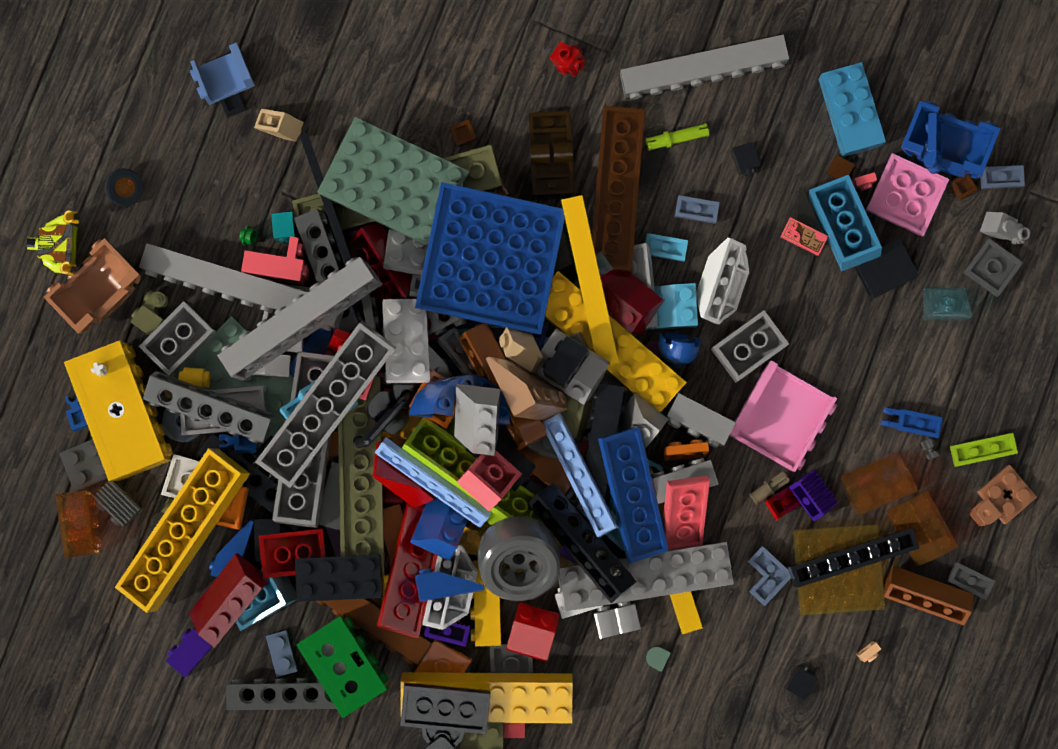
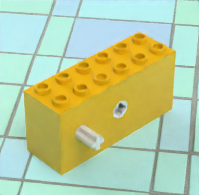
[64,340,173,482]

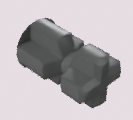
[920,437,939,460]

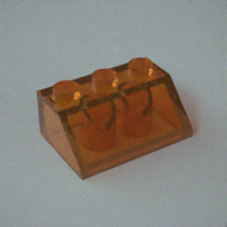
[839,452,918,516]
[886,490,958,566]
[55,491,101,558]

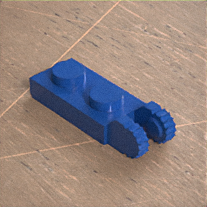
[924,112,942,174]
[881,408,943,439]

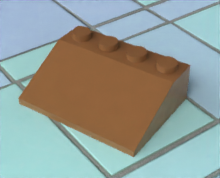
[486,357,568,421]

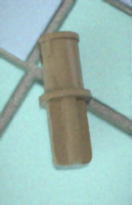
[749,472,790,505]

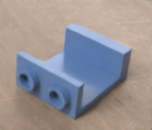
[190,43,255,105]

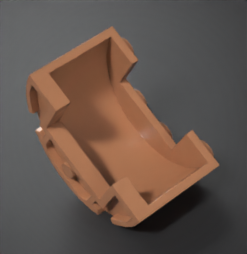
[44,238,141,334]

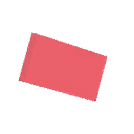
[663,475,710,551]

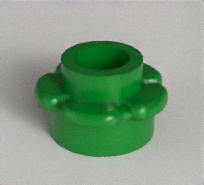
[239,225,257,246]

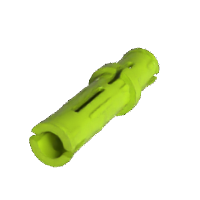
[645,123,709,151]

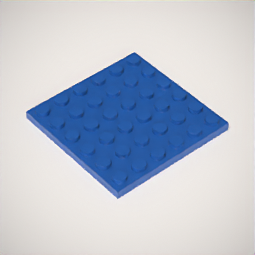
[415,182,565,335]

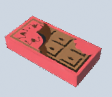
[780,217,828,256]

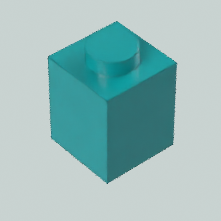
[271,212,297,244]

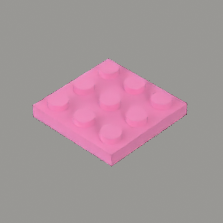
[865,153,949,237]

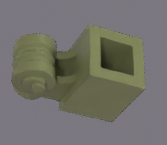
[131,290,168,336]

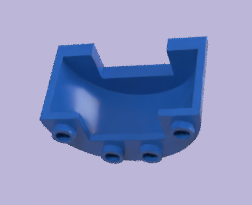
[901,101,1001,178]
[409,375,510,425]

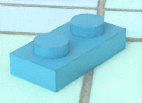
[645,233,688,262]

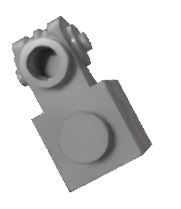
[980,212,1030,244]

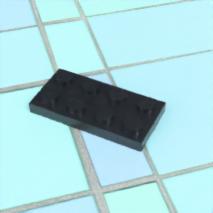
[295,554,383,602]

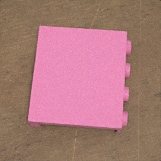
[729,361,837,472]

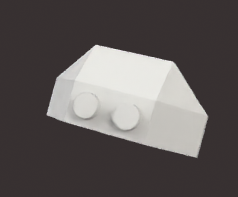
[696,238,749,324]
[422,545,478,630]

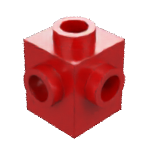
[549,41,586,77]

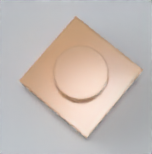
[856,641,881,662]

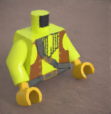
[27,210,79,276]

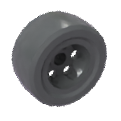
[478,516,560,601]

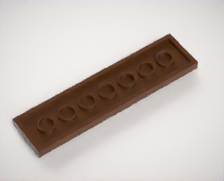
[592,106,645,272]

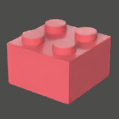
[457,450,522,511]

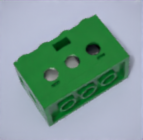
[296,614,390,718]

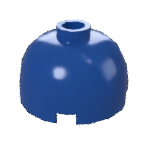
[658,333,701,368]

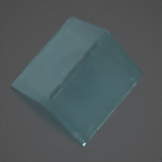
[923,288,972,321]

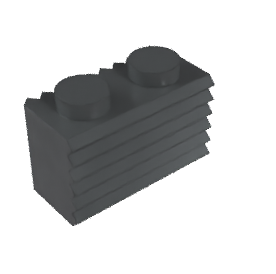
[93,481,144,527]

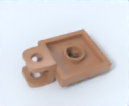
[970,465,1037,526]

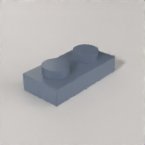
[980,165,1025,189]
[674,195,720,224]
[266,630,298,677]

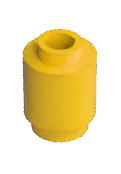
[178,367,211,388]

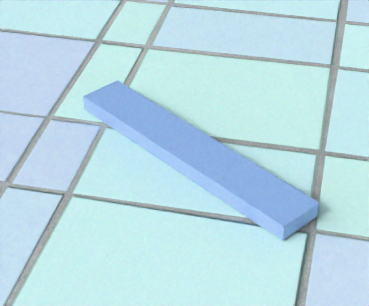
[543,413,618,537]
[375,438,492,527]

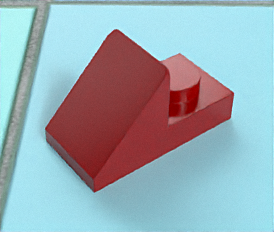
[765,487,801,520]

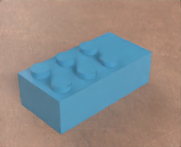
[818,62,886,157]
[809,175,882,272]

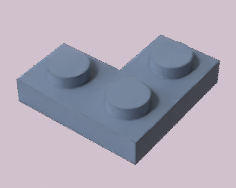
[747,546,791,606]

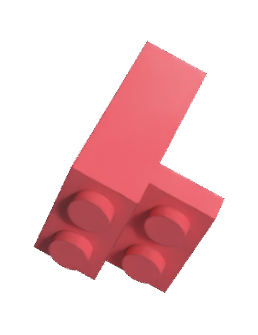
[241,237,311,286]

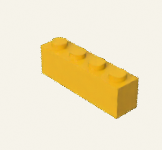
[470,560,501,646]

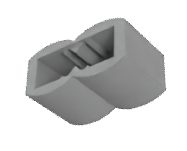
[594,601,641,639]

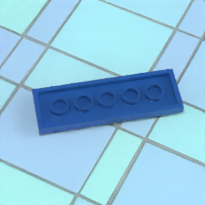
[598,427,669,563]

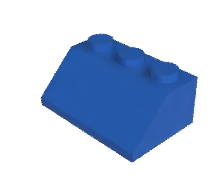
[410,496,468,560]

